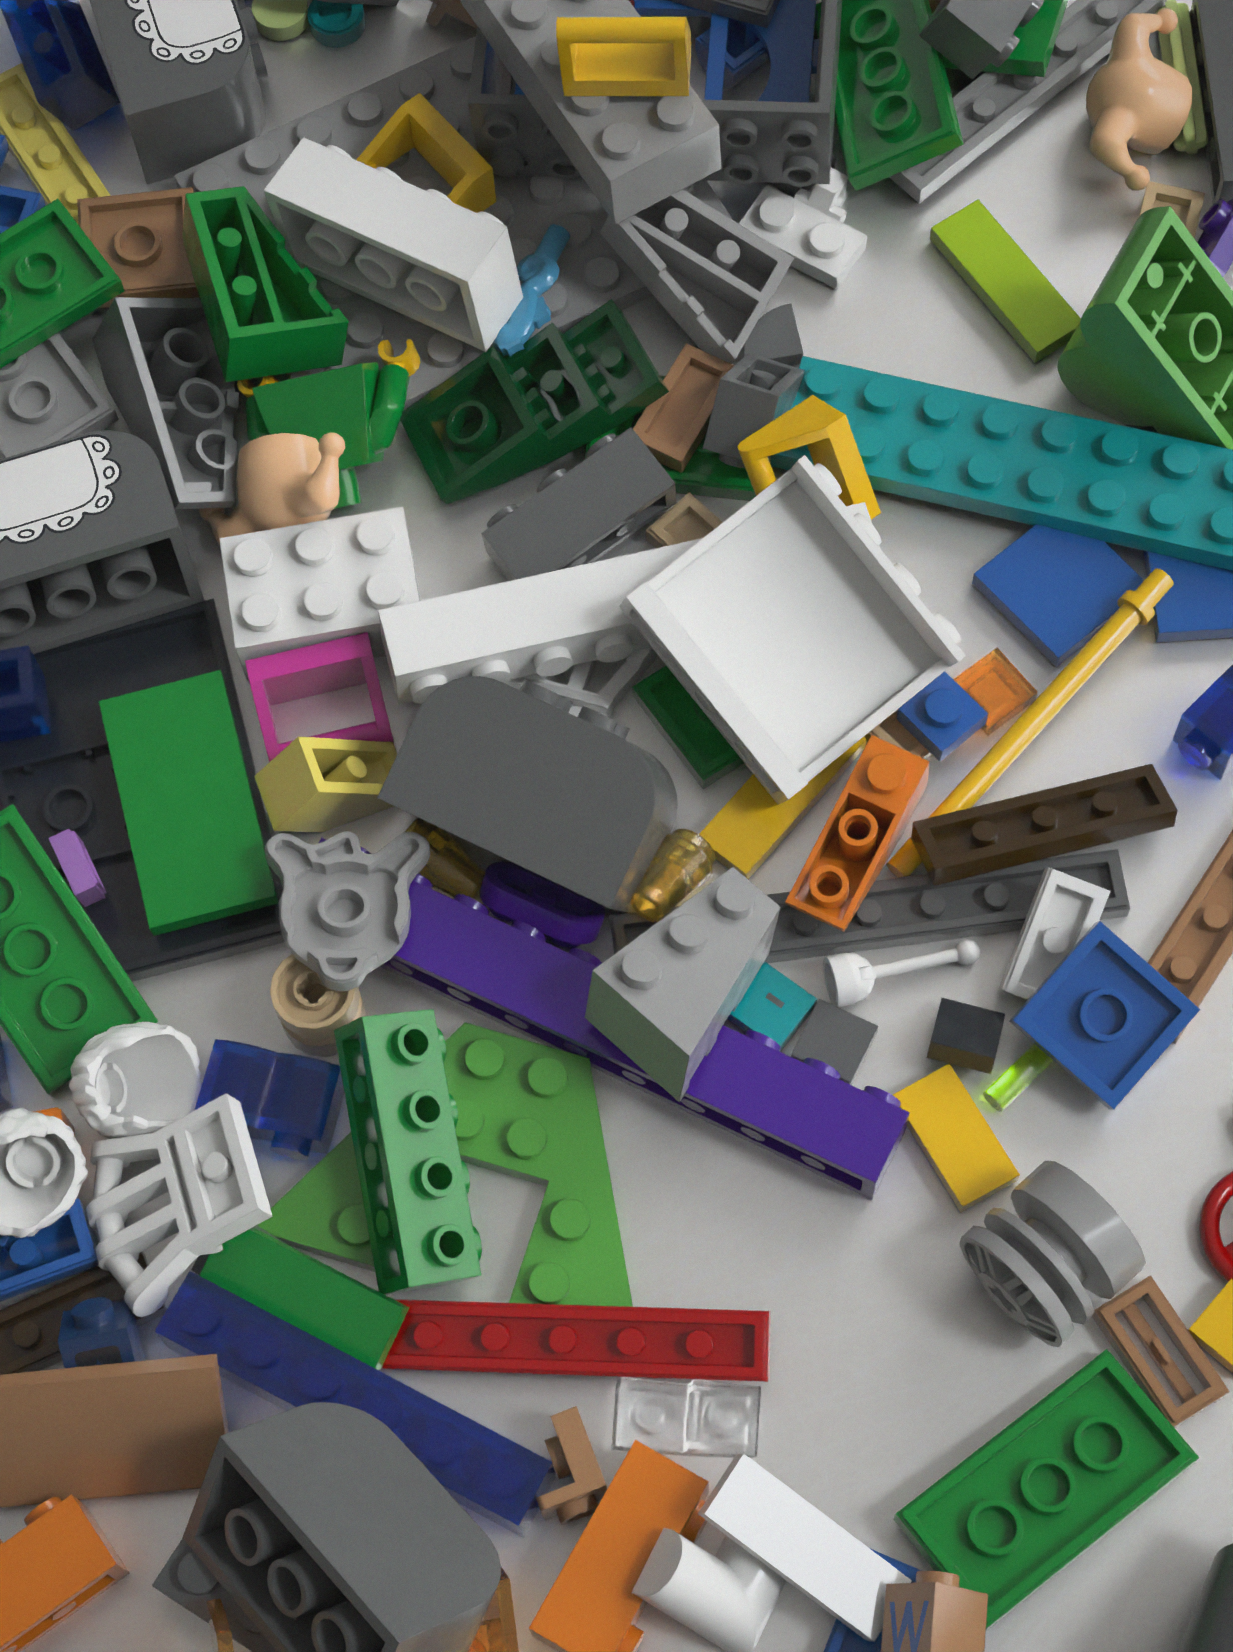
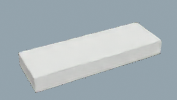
[698,1454,912,1641]

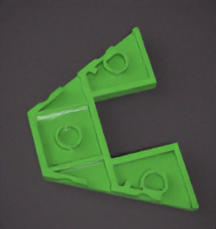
[258,1022,633,1306]

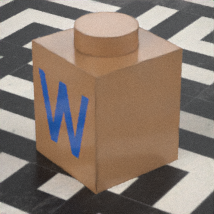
[881,1571,988,1652]

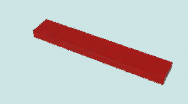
[359,1299,771,1382]

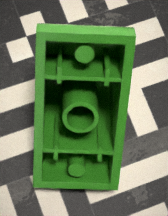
[1057,206,1233,450]

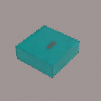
[727,962,817,1052]

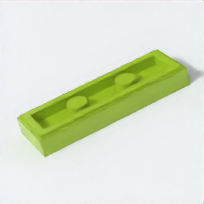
[930,199,1081,363]

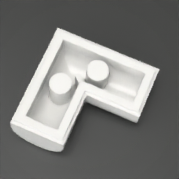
[632,1527,786,1652]

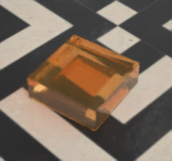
[953,647,1038,736]

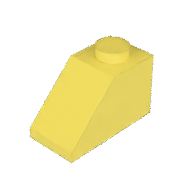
[254,736,397,832]

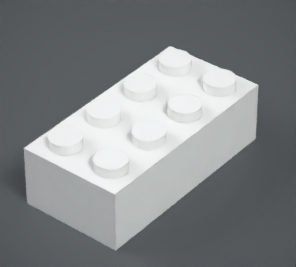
[264,137,523,352]

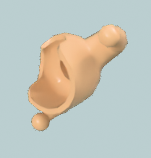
[1086,8,1192,191]
[199,432,345,547]

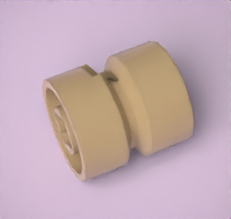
[270,954,366,1057]

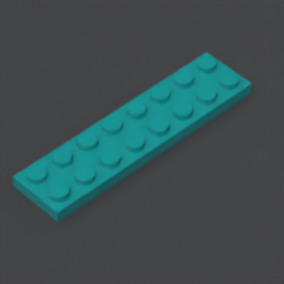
[771,356,1233,570]

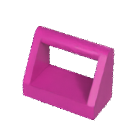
[245,632,394,762]

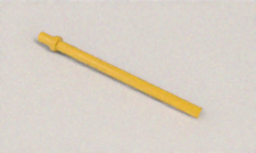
[886,568,1174,878]

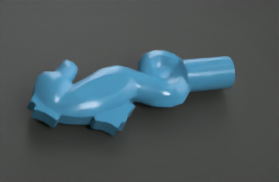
[492,224,570,357]

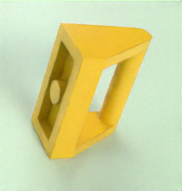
[556,17,692,96]
[356,93,496,213]
[738,395,881,520]

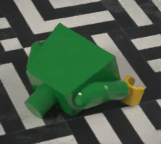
[237,339,420,509]

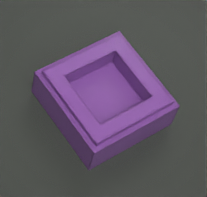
[49,829,107,907]

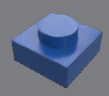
[897,671,988,762]

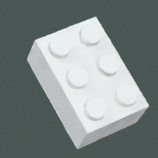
[219,507,420,680]

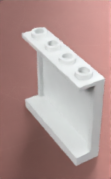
[619,455,966,805]

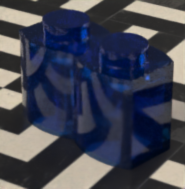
[195,1039,344,1160]

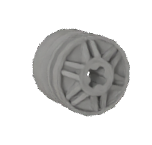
[959,1161,1146,1347]

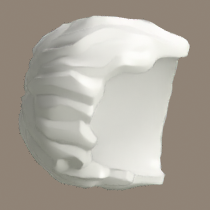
[69,1022,203,1139]
[0,1107,88,1238]

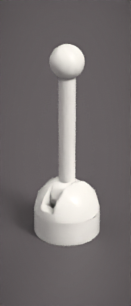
[823,940,980,1007]

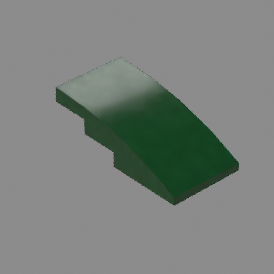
[400,299,669,505]

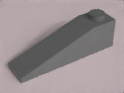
[92,297,239,509]

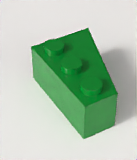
[182,186,349,382]

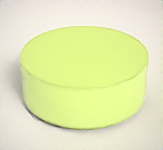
[252,0,309,41]

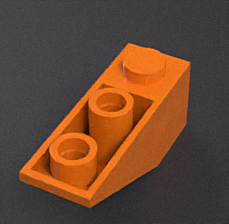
[785,735,930,932]

